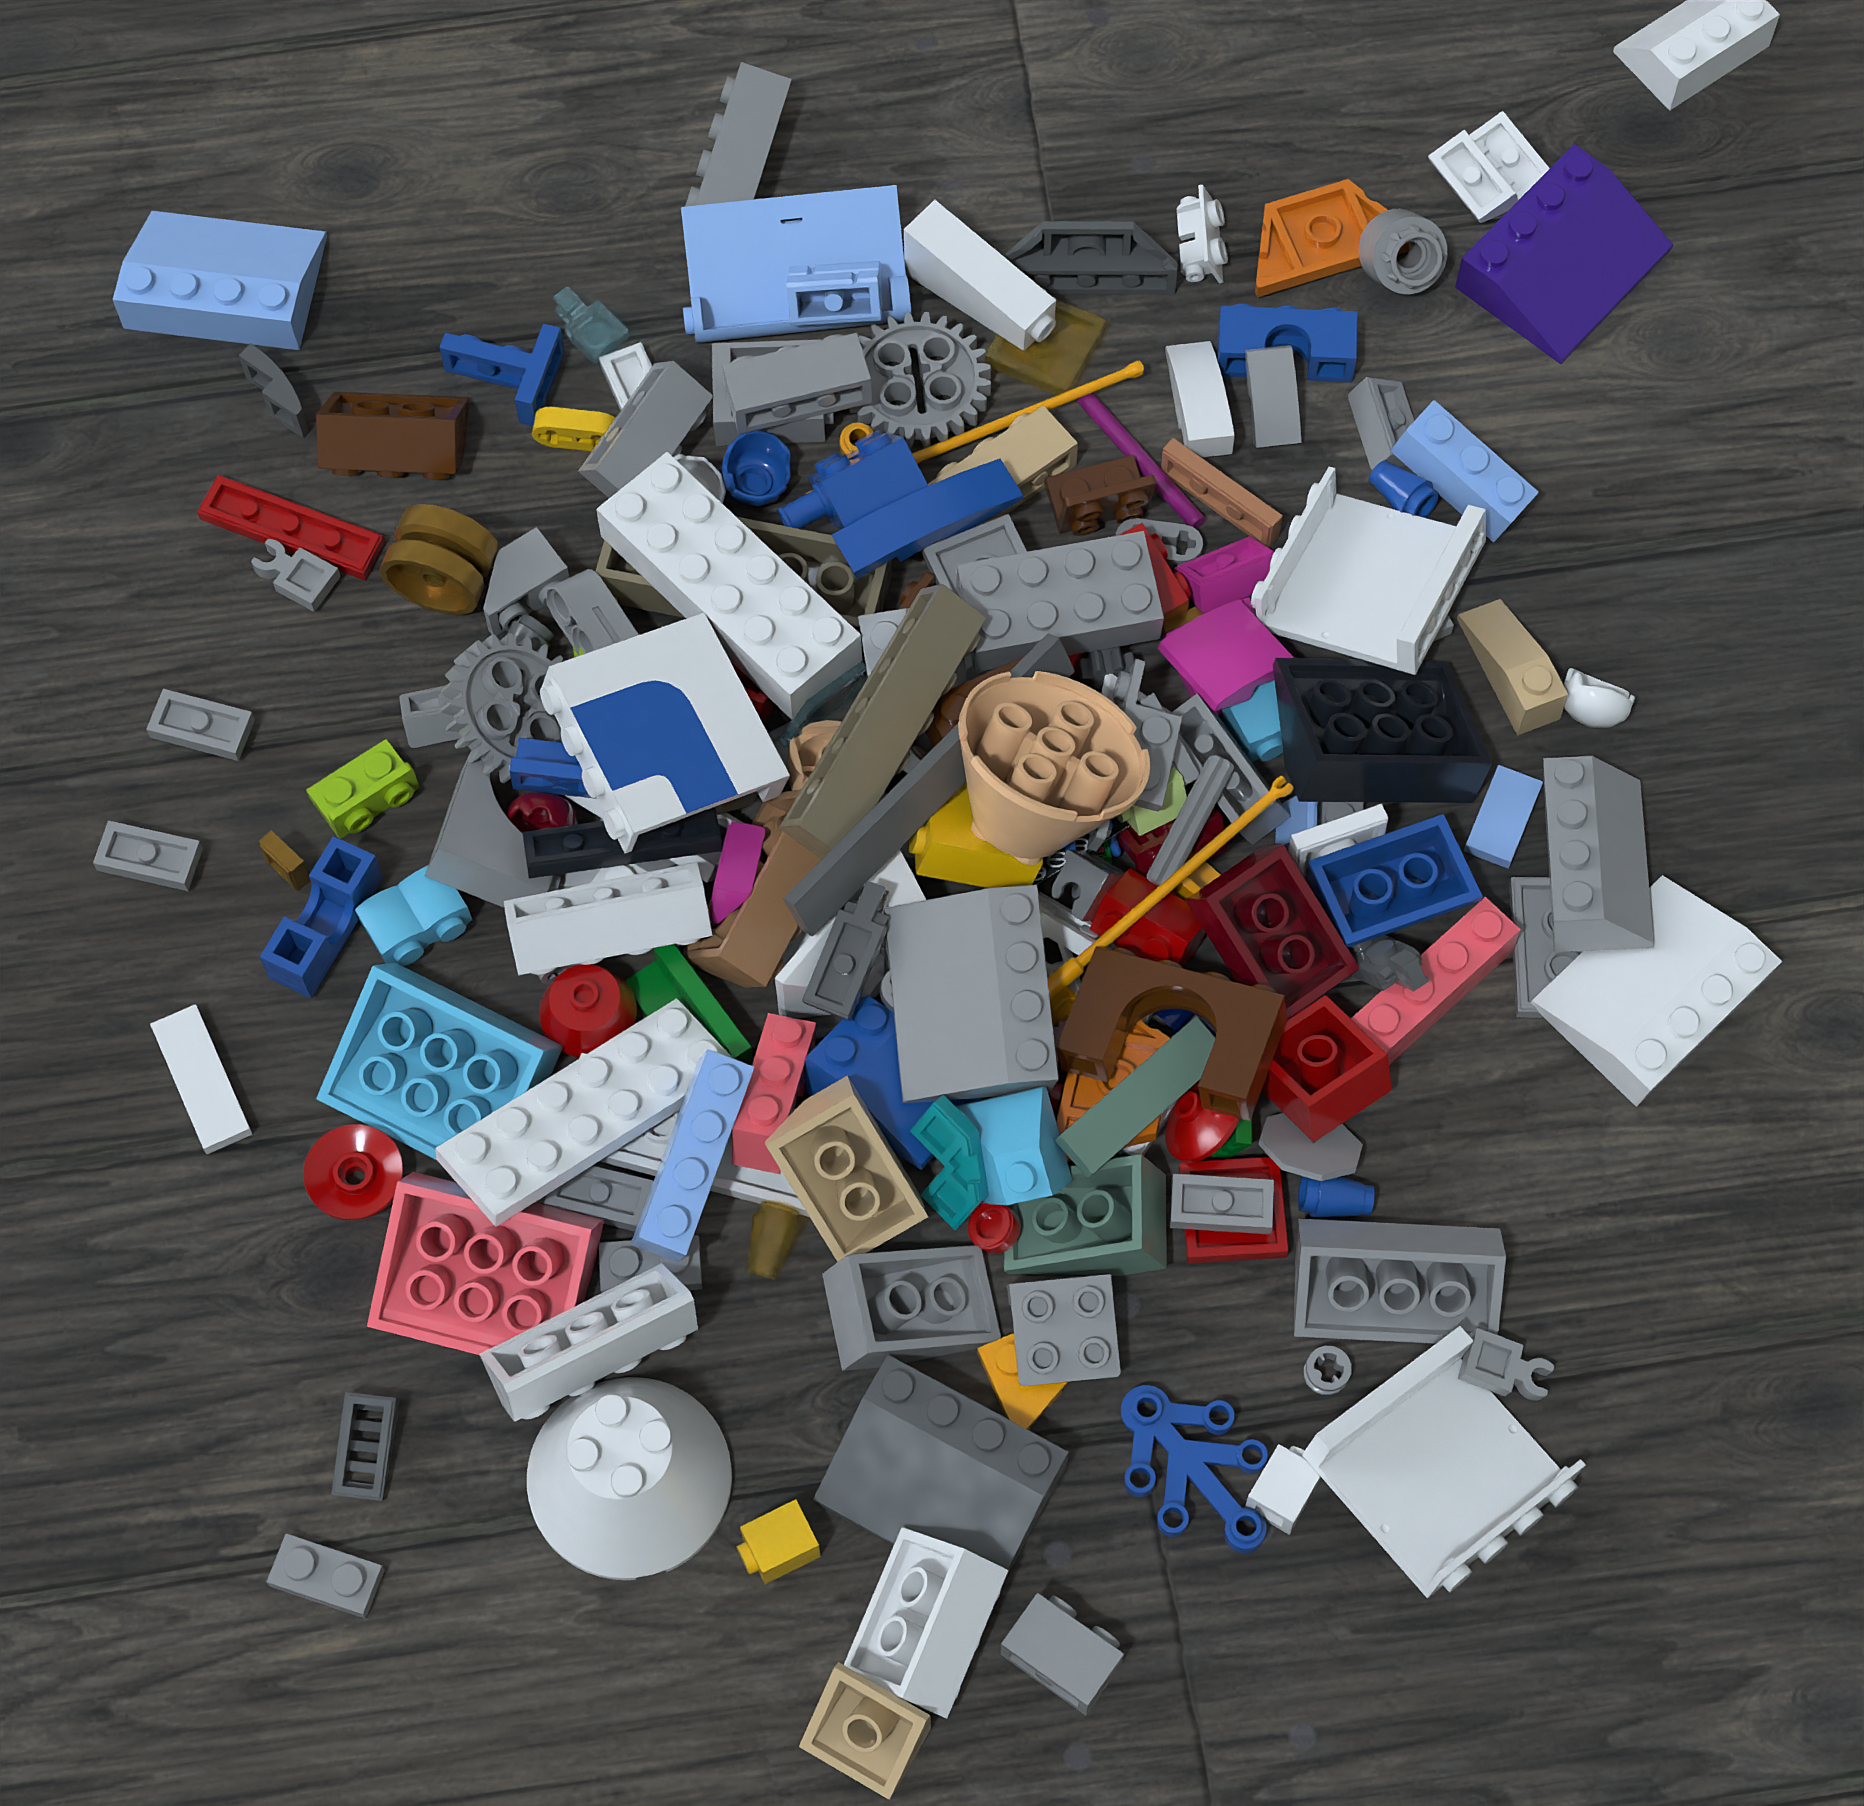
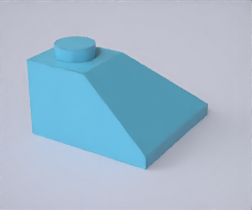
[955,1085,1073,1205]

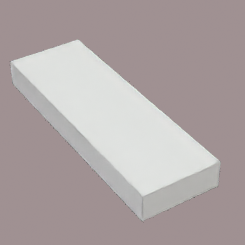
[150,1004,252,1154]

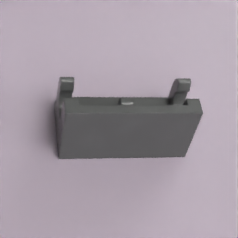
[1052,849,1125,921]

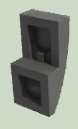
[239,343,309,438]

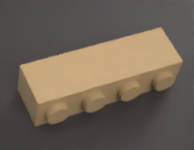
[920,405,1078,555]

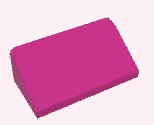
[1174,536,1274,613]
[709,821,765,924]

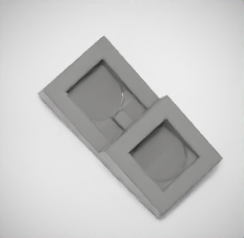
[1245,345,1302,448]

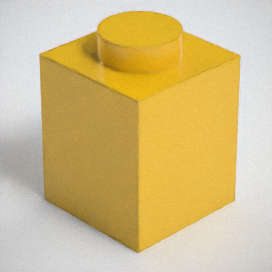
[736,1499,821,1584]

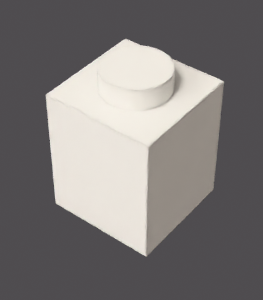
[1245,1444,1321,1535]

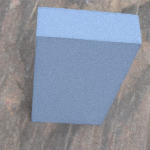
[1464,765,1543,869]

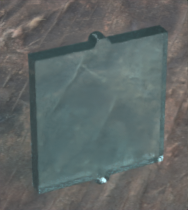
[779,661,866,747]

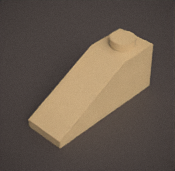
[1457,599,1568,736]

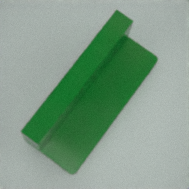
[625,944,753,1066]

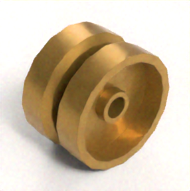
[379,504,499,615]

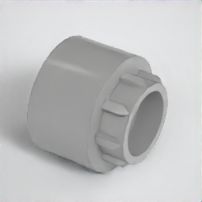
[1359,209,1447,294]

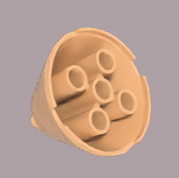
[958,671,1150,865]

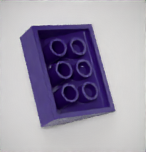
[1455,144,1673,364]

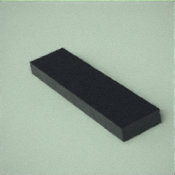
[522,807,722,879]

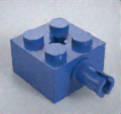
[777,430,928,529]

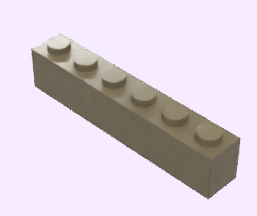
[779,584,986,859]

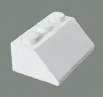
[1613,0,1780,111]
[844,1527,1008,1718]

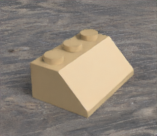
[765,1075,928,1262]

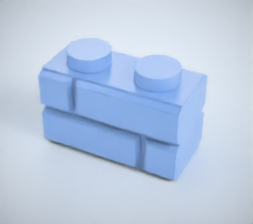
[786,261,883,326]

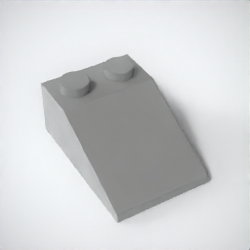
[822,1245,1001,1371]

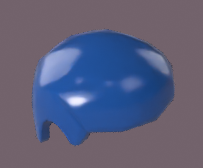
[721,430,791,507]

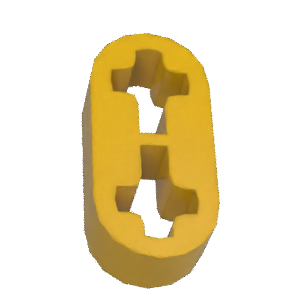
[532,407,615,452]

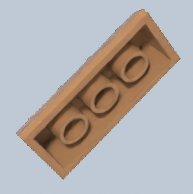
[682,789,822,988]

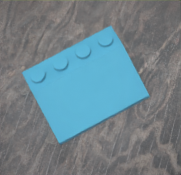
[316,962,563,1159]

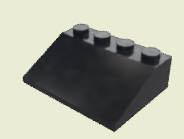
[1273,658,1493,803]

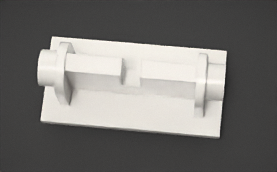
[1176,184,1228,284]

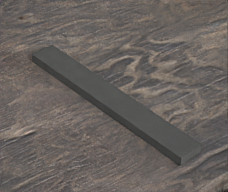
[783,633,1075,937]

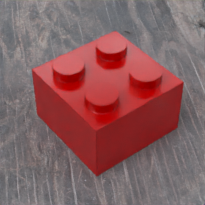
[1261,995,1392,1143]

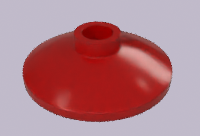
[1165,1080,1240,1163]
[303,1124,404,1221]

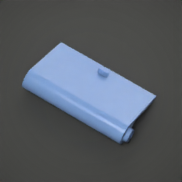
[681,185,911,343]

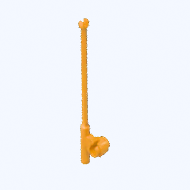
[805,360,1144,494]
[1047,776,1294,1027]

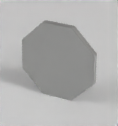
[1258,1113,1363,1181]

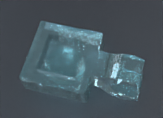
[553,286,629,365]

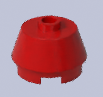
[539,964,637,1059]

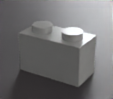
[1001,1593,1124,1715]

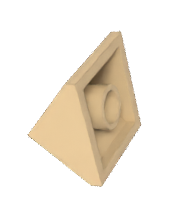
[799,1662,931,1800]

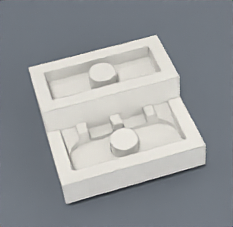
[1428,111,1550,223]

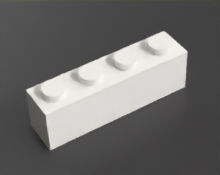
[504,862,713,975]

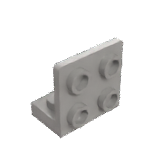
[1007,1274,1121,1386]

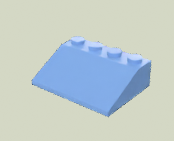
[113,211,327,350]

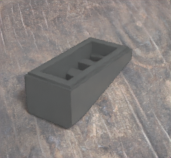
[331,1392,400,1501]

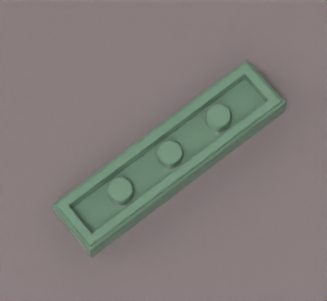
[1055,1016,1215,1178]

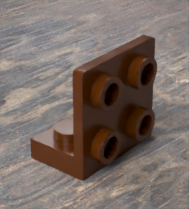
[1044,455,1157,536]

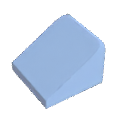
[1275,796,1317,851]

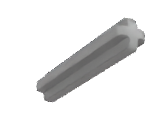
[1147,755,1234,886]

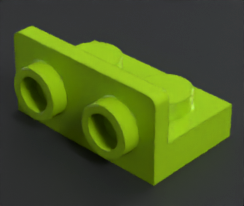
[306,739,419,839]

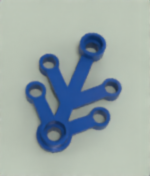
[1121,1385,1268,1553]

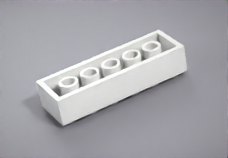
[596,452,862,720]

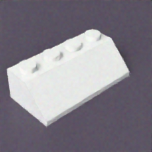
[480,1263,698,1422]

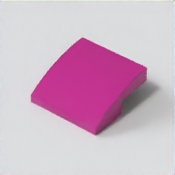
[1157,599,1294,711]

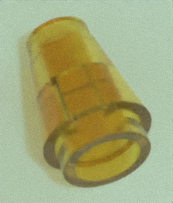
[746,1201,800,1279]

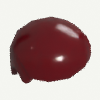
[506,792,579,833]

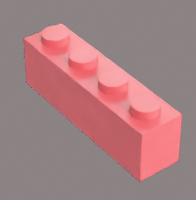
[1351,897,1521,1065]

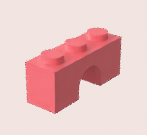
[732,1013,816,1174]

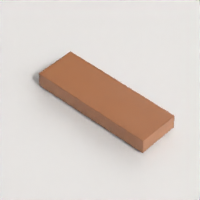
[1161,438,1283,548]

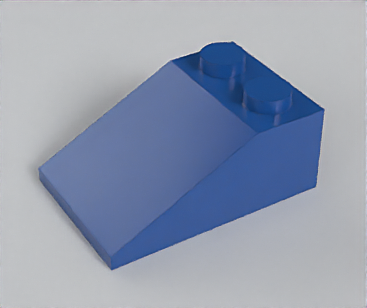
[805,995,982,1170]

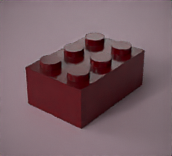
[1186,845,1359,1020]

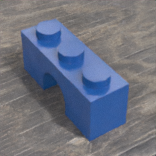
[1217,304,1357,382]
[260,836,383,999]

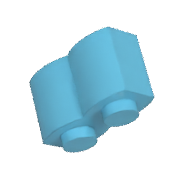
[355,866,472,966]

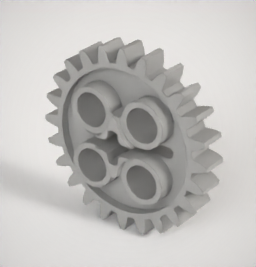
[849,312,991,449]
[441,633,563,783]

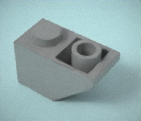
[483,527,569,636]

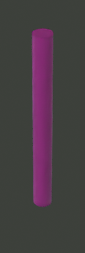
[1077,393,1206,529]

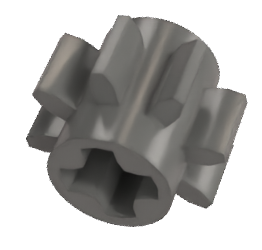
[1078,646,1135,693]

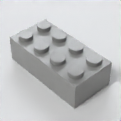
[956,531,1164,673]

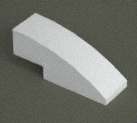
[1165,341,1235,457]

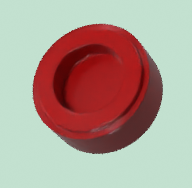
[968,1203,1021,1254]

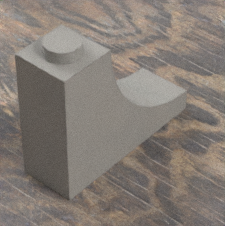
[425,750,561,908]

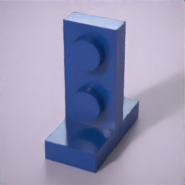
[439,323,565,426]

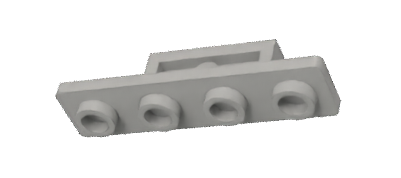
[1087,659,1182,851]

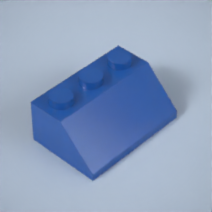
[1305,814,1483,948]

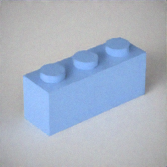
[1390,400,1539,542]

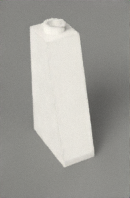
[904,200,1056,351]

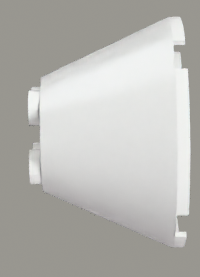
[527,1377,732,1580]

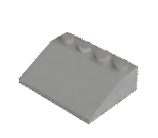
[884,885,1058,1104]

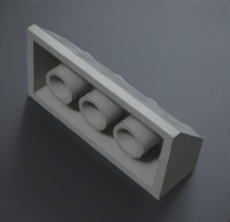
[1543,756,1654,952]
[1294,1219,1506,1344]

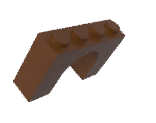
[1056,946,1288,1121]

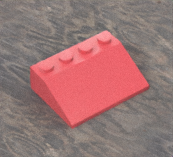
[367,1172,605,1355]

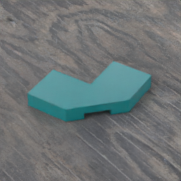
[910,1095,989,1230]

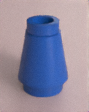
[1369,460,1439,518]
[1298,1176,1375,1218]

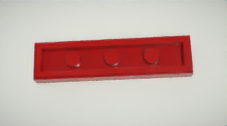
[197,475,386,581]

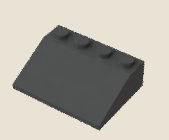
[813,1355,1069,1579]

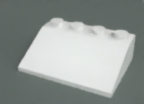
[1530,875,1782,1107]

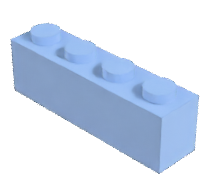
[630,1049,755,1262]

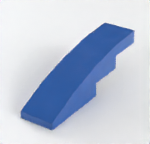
[832,458,1024,579]

